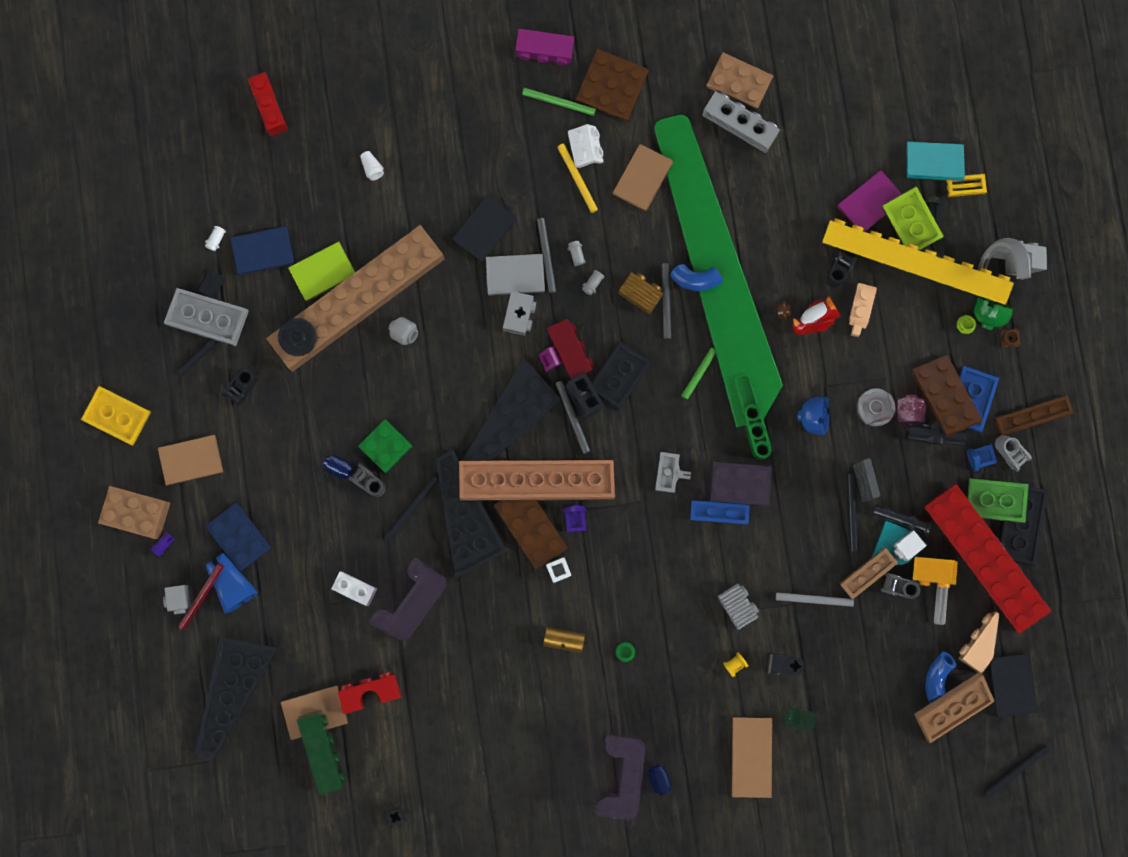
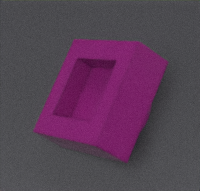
[539,346,562,372]

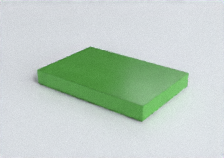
[967,478,1028,523]

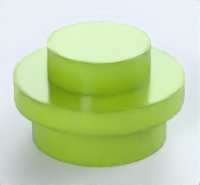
[957,315,976,334]

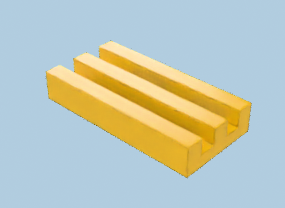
[946,174,987,197]

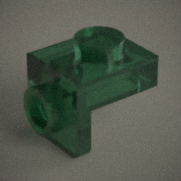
[784,707,817,732]

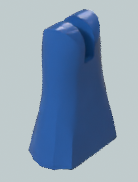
[205,553,258,614]

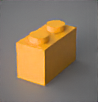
[913,557,958,588]

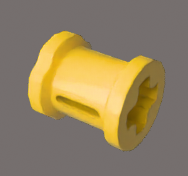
[723,652,748,677]

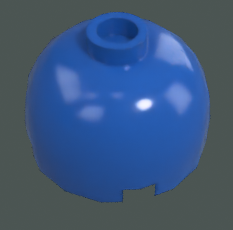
[798,397,829,435]

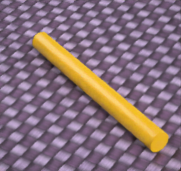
[557,144,598,213]

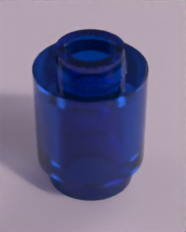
[323,454,353,480]
[648,764,673,796]

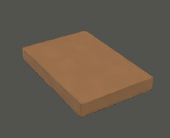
[613,144,673,211]
[158,435,224,486]
[281,685,348,740]

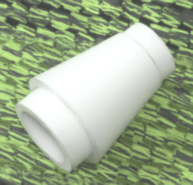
[360,151,384,180]

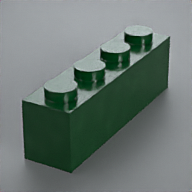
[297,710,346,795]

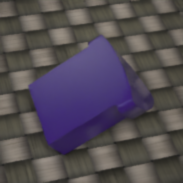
[563,506,587,532]

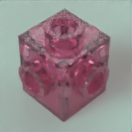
[897,395,926,423]

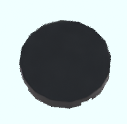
[278,318,317,357]

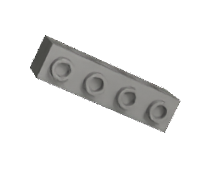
[702,91,780,153]

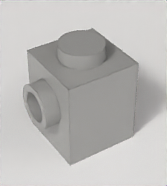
[163,585,191,614]

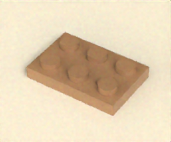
[706,52,773,111]

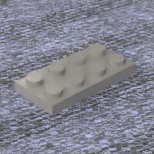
[164,288,249,346]

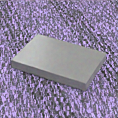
[486,254,545,296]

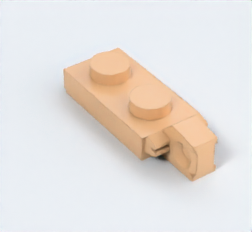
[848,283,877,337]

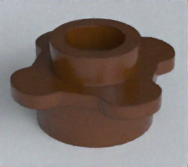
[778,300,791,321]
[1000,329,1020,348]

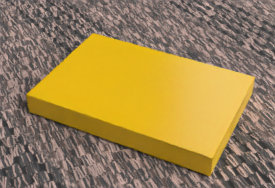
[81,386,151,446]

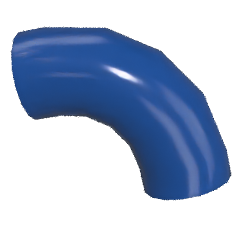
[670,264,723,291]
[925,652,956,704]

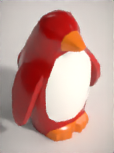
[792,297,841,335]

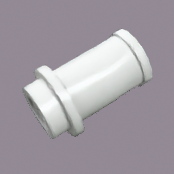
[205,226,226,251]

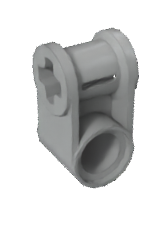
[995,435,1032,472]

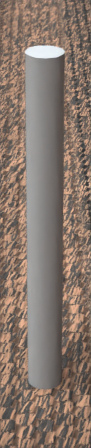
[775,592,854,607]

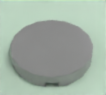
[856,388,896,427]

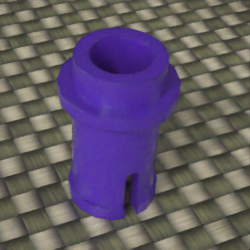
[150,531,175,557]

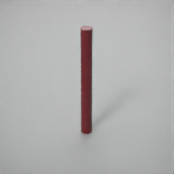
[178,563,225,630]

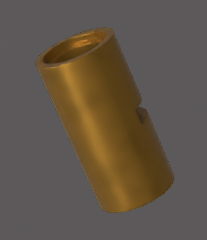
[543,627,585,653]

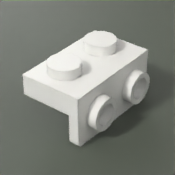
[568,124,603,168]

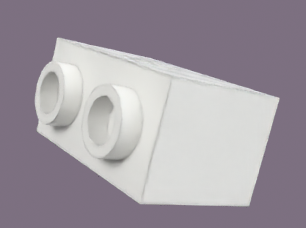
[331,572,377,606]

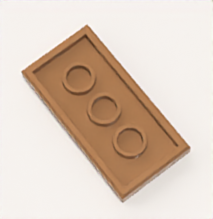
[914,672,995,743]
[732,717,772,798]

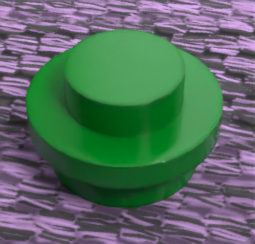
[616,642,635,662]

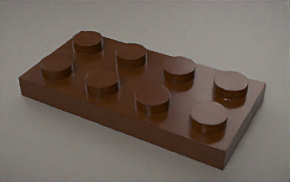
[912,355,982,437]
[494,500,568,569]

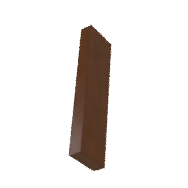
[994,395,1074,436]

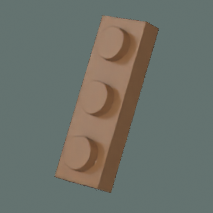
[840,547,898,599]

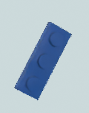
[690,500,750,525]

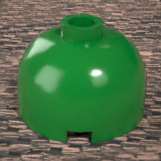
[974,297,1014,330]

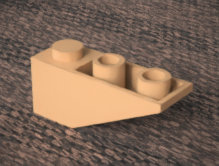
[958,612,999,673]

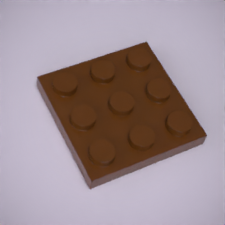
[576,49,649,122]

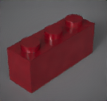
[547,318,594,380]

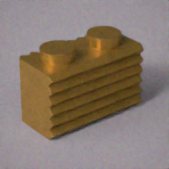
[618,272,663,314]

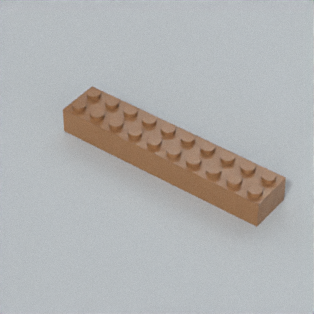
[266,225,445,372]

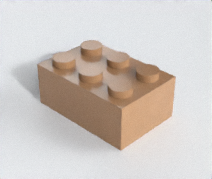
[98,486,170,540]

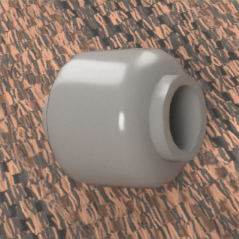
[389,317,418,345]

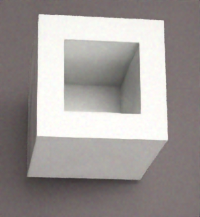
[892,531,926,561]
[546,558,572,583]

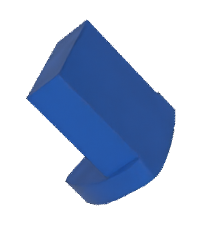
[967,444,997,472]

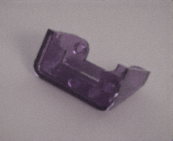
[369,557,446,640]

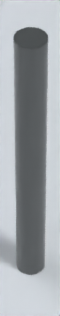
[537,218,556,293]
[662,263,671,339]
[555,381,590,454]

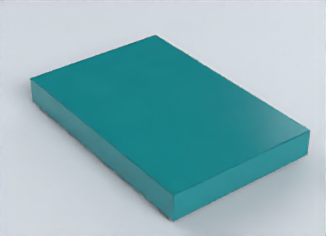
[906,142,965,181]

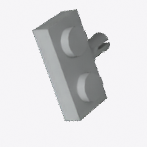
[655,452,691,493]

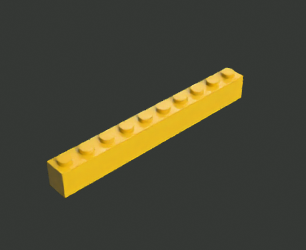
[822,218,1014,305]

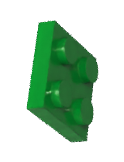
[358,419,413,473]

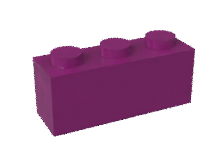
[515,29,574,66]

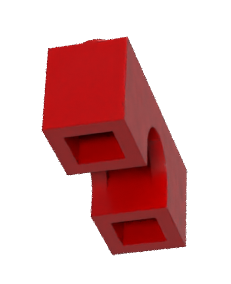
[248,72,288,136]
[337,672,402,715]

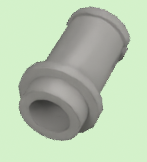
[567,241,586,266]
[582,270,604,295]

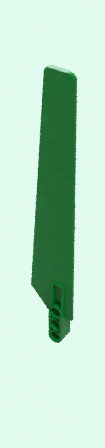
[654,115,783,460]

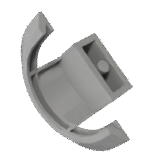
[978,238,1047,280]

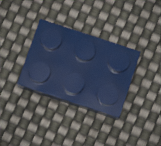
[205,503,272,572]

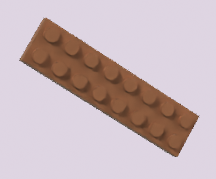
[459,460,615,500]

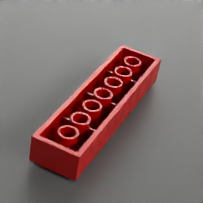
[923,484,1051,634]

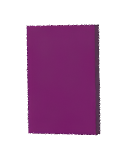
[837,170,902,232]

